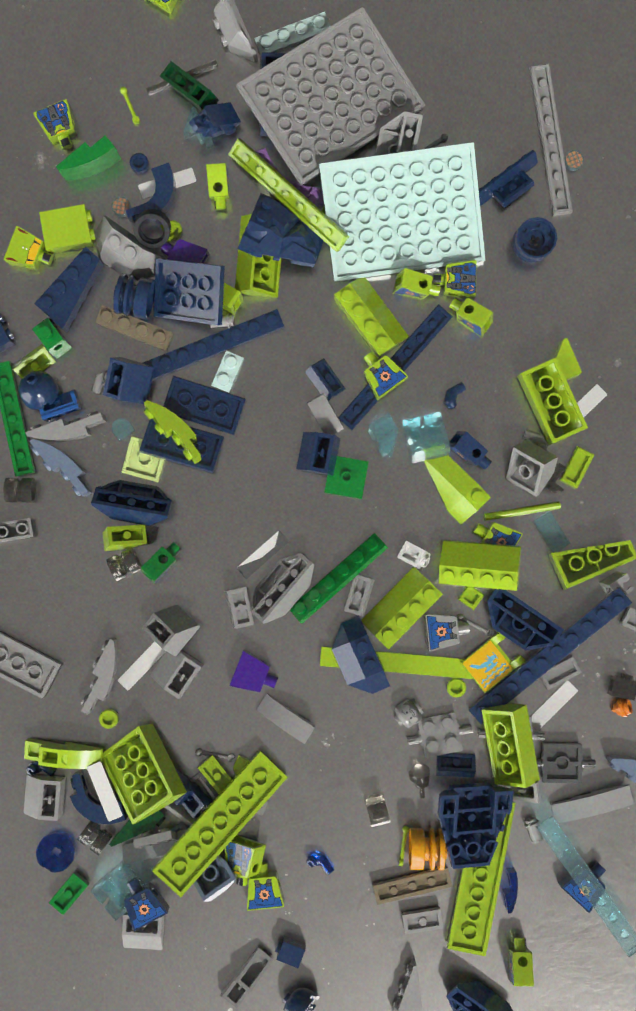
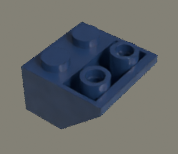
[103,357,155,404]
[296,432,341,476]

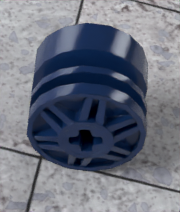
[512,217,557,263]
[113,273,155,320]

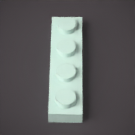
[254,11,330,57]

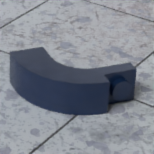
[125,162,176,223]
[70,770,128,824]

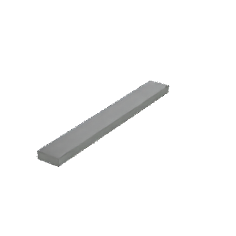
[529,63,573,216]

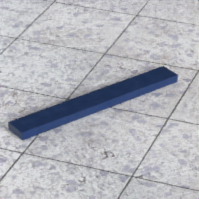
[338,304,453,431]

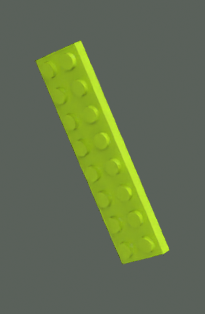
[151,751,288,897]
[447,801,516,957]

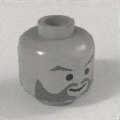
[394,699,424,728]

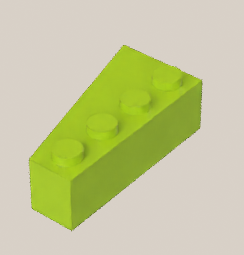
[548,540,636,590]

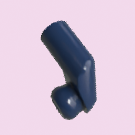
[444,382,466,409]

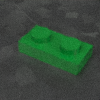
[49,871,90,915]

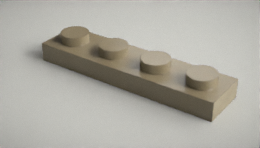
[95,305,173,351]
[372,866,453,905]

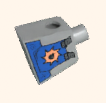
[424,613,470,651]

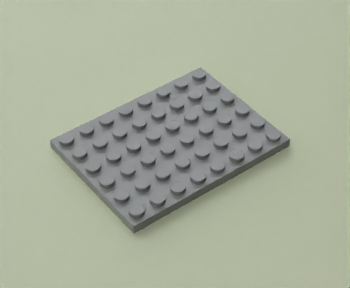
[236,7,425,185]

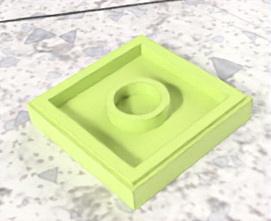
[121,436,165,483]

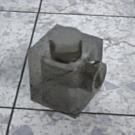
[607,673,636,701]

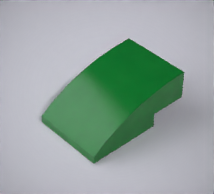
[56,135,121,181]

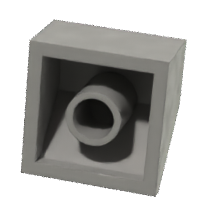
[506,440,558,497]

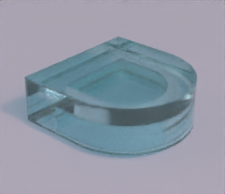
[112,418,135,442]

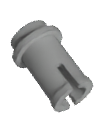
[210,313,234,329]
[524,817,544,843]

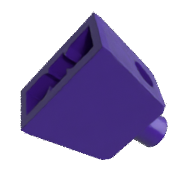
[160,239,209,263]
[229,650,278,692]

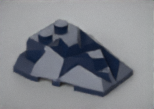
[237,193,323,267]
[438,783,514,869]

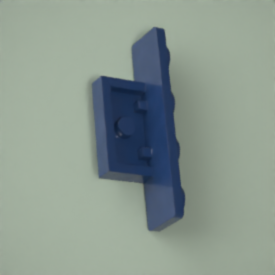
[478,150,538,208]

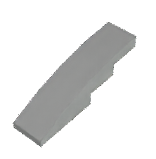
[551,784,635,824]

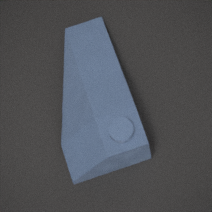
[171,823,237,902]

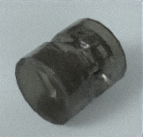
[3,478,36,503]
[106,547,142,581]
[77,821,114,856]

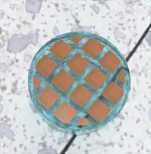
[564,150,584,171]
[112,197,132,217]

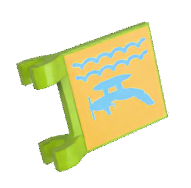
[461,632,526,693]

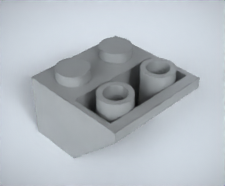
[142,605,200,657]
[150,650,203,699]
[24,774,66,821]
[122,910,165,950]

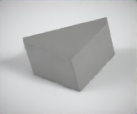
[505,781,540,803]

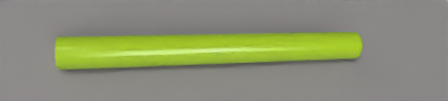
[484,501,561,521]

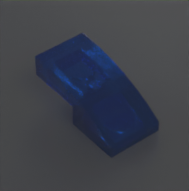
[502,867,518,914]

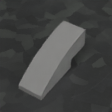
[257,694,315,744]
[220,948,274,1009]

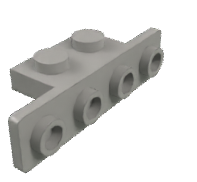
[121,828,188,865]

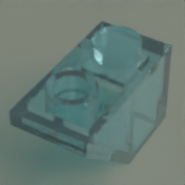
[367,413,399,459]

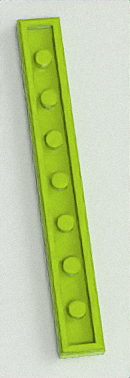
[228,139,350,252]
[320,646,473,679]

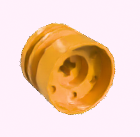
[409,828,447,870]

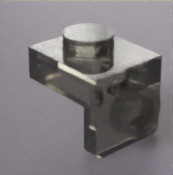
[546,463,566,494]
[365,794,390,827]

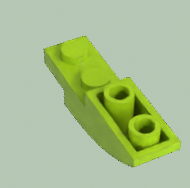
[143,400,201,464]
[24,738,103,769]

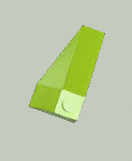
[422,443,491,524]

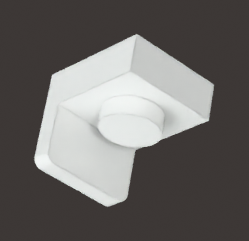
[397,541,431,571]

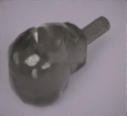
[409,764,430,798]

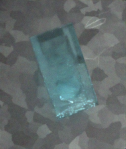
[183,106,214,149]

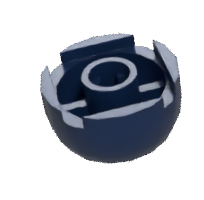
[18,371,59,409]
[283,988,319,1011]

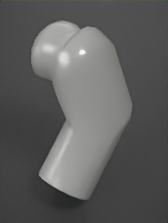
[91,370,108,394]
[523,430,547,450]

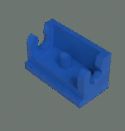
[39,389,82,422]

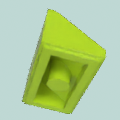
[12,344,56,379]

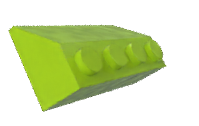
[235,214,281,298]
[334,277,409,359]
[517,358,588,445]
[439,540,521,591]
[361,567,443,650]
[482,704,540,788]

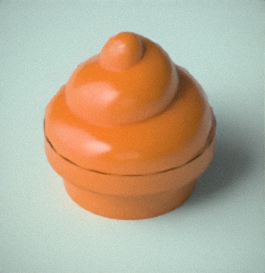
[611,698,633,717]

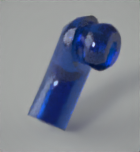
[306,854,335,875]

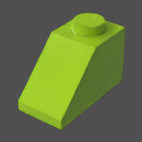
[554,338,582,380]
[103,525,147,551]

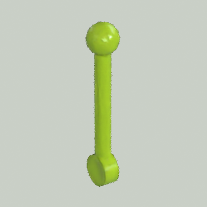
[120,86,140,124]
[399,826,410,866]

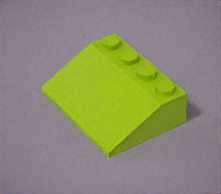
[102,724,187,825]

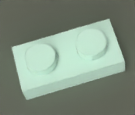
[211,351,244,393]

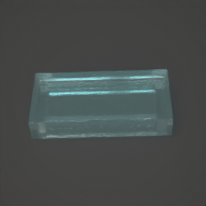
[533,511,571,552]

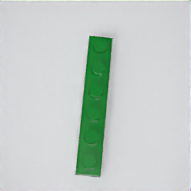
[0,361,36,477]
[290,533,388,624]

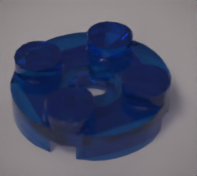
[36,832,76,873]

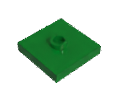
[324,456,369,499]

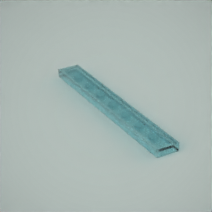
[536,816,636,957]

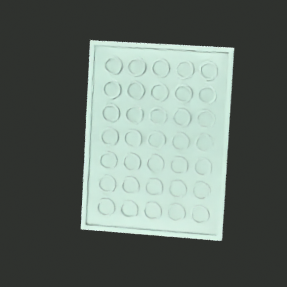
[319,142,485,282]

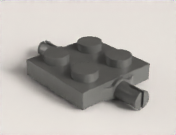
[536,743,596,783]

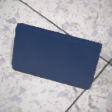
[306,358,346,401]
[436,753,476,778]

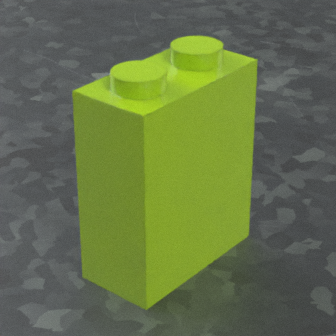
[39,204,96,254]

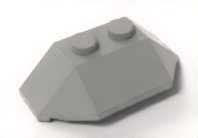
[212,0,258,62]
[375,111,423,156]
[95,216,167,279]
[250,553,314,624]

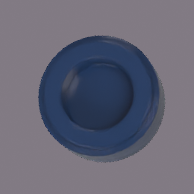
[129,153,149,174]

